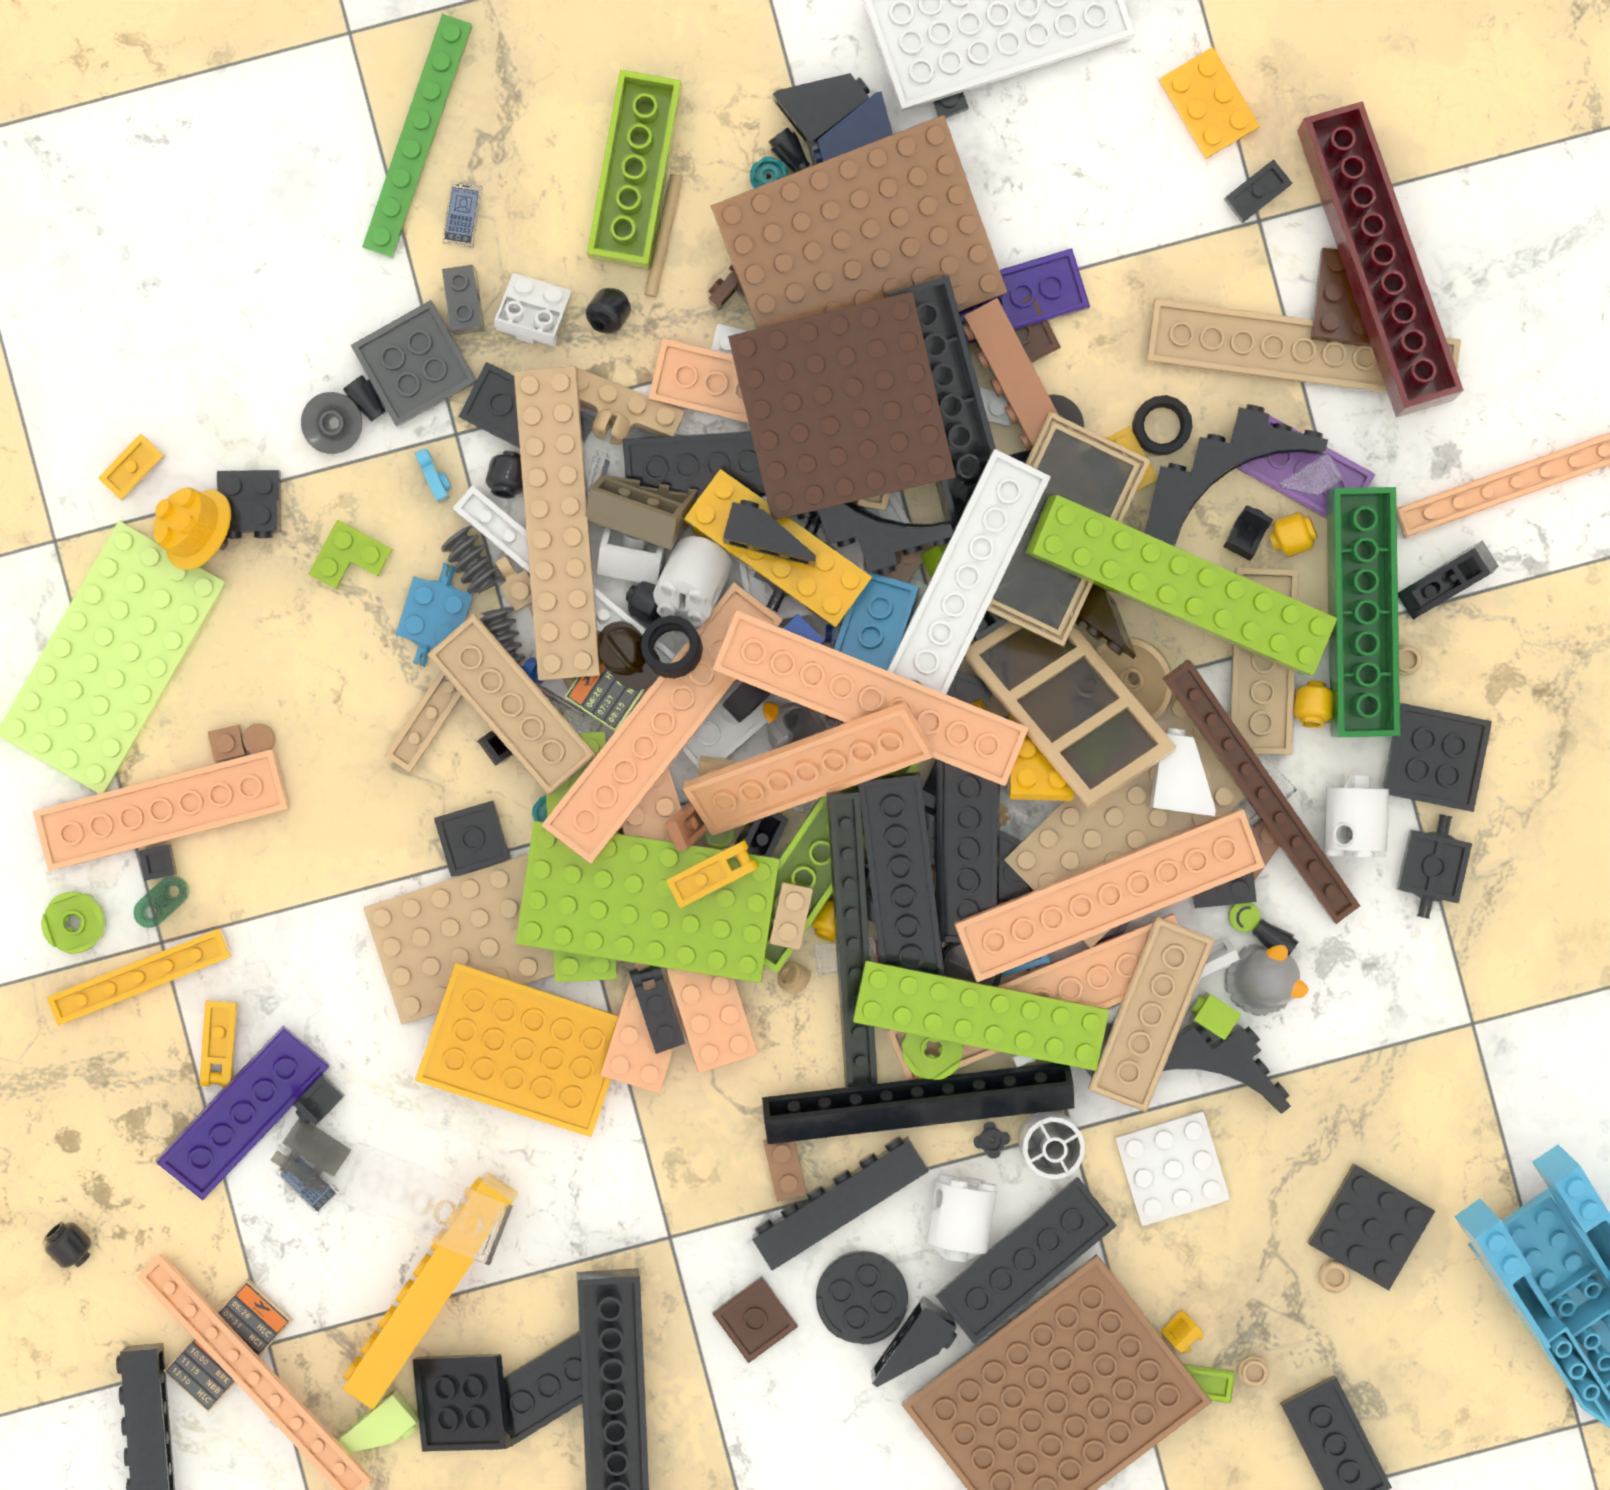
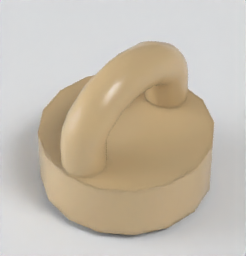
[777,961,811,994]

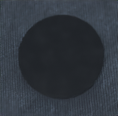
[816,1250,908,1345]

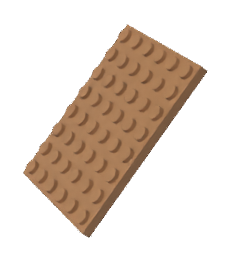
[710,115,1007,329]
[902,1254,1212,1490]

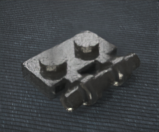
[270,1118,351,1194]

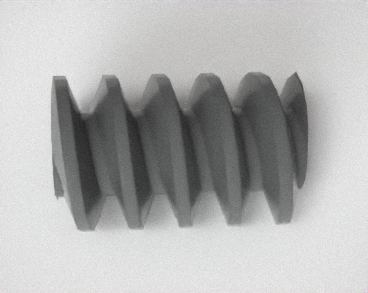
[441,525,504,594]
[480,607,526,668]

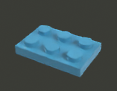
[834,570,920,671]

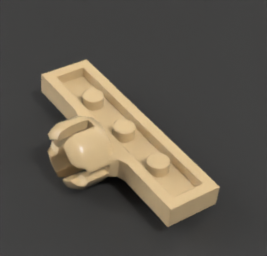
[571,365,685,445]

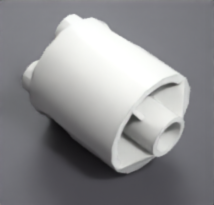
[653,536,732,627]
[1324,775,1389,858]
[1018,1110,1085,1179]
[926,1174,997,1262]

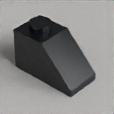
[735,813,789,857]

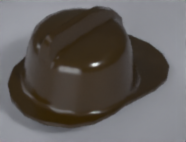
[598,621,660,690]

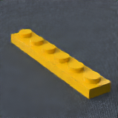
[46,928,232,1026]

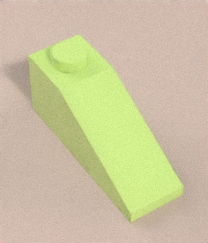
[337,1388,418,1453]

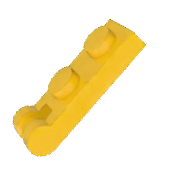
[666,840,759,908]
[200,1000,238,1088]

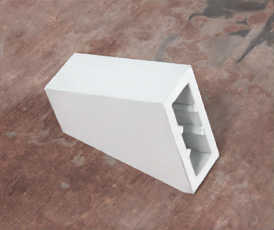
[1149,728,1216,816]

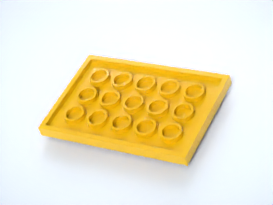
[415,962,619,1137]

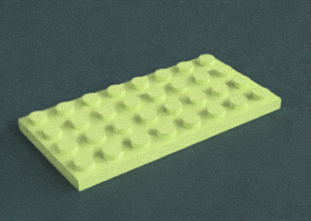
[0,520,227,794]

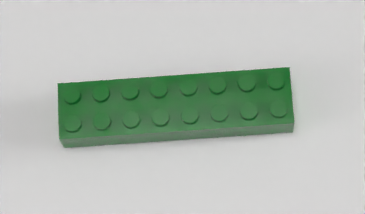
[1326,487,1400,738]

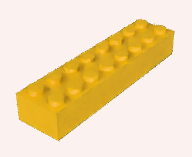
[343,1173,519,1410]

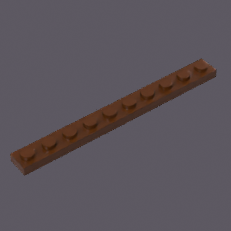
[1162,659,1360,924]

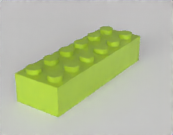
[587,69,683,270]

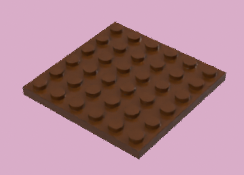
[728,291,956,520]

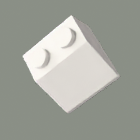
[597,528,666,585]

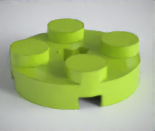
[41,891,106,954]
[901,1033,964,1080]

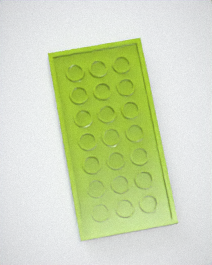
[515,821,780,983]

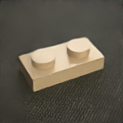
[769,882,813,950]

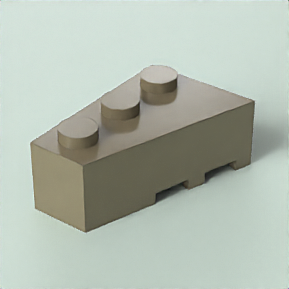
[585,474,698,550]

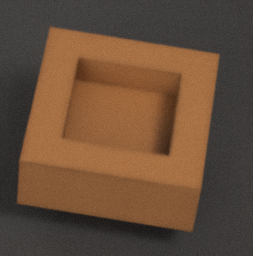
[208,725,247,762]

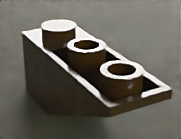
[1059,583,1136,659]

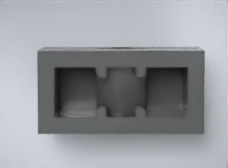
[442,265,485,335]

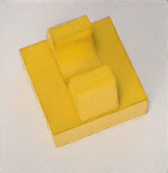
[1161,1310,1204,1354]

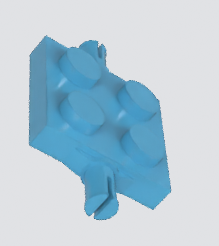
[396,563,473,667]

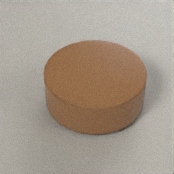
[243,724,275,754]

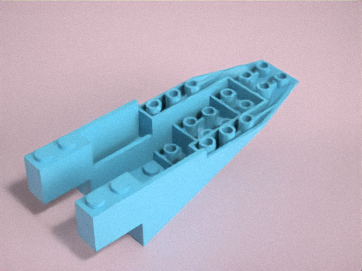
[1454,1144,1610,1428]

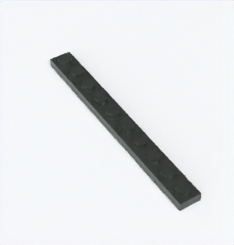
[826,789,878,1088]

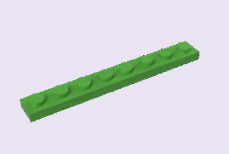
[362,14,473,259]

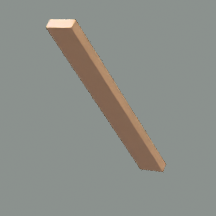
[1397,432,1610,538]

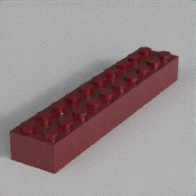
[1297,101,1464,418]

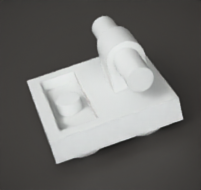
[494,273,572,348]

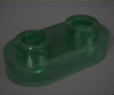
[133,876,190,928]

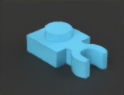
[415,448,452,503]

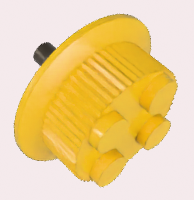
[153,487,231,570]

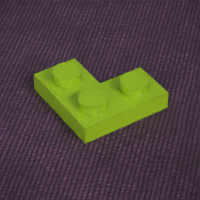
[308,520,393,589]

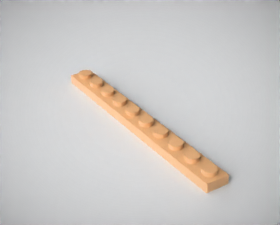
[137,1254,373,1490]

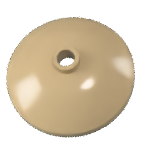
[1084,637,1173,728]

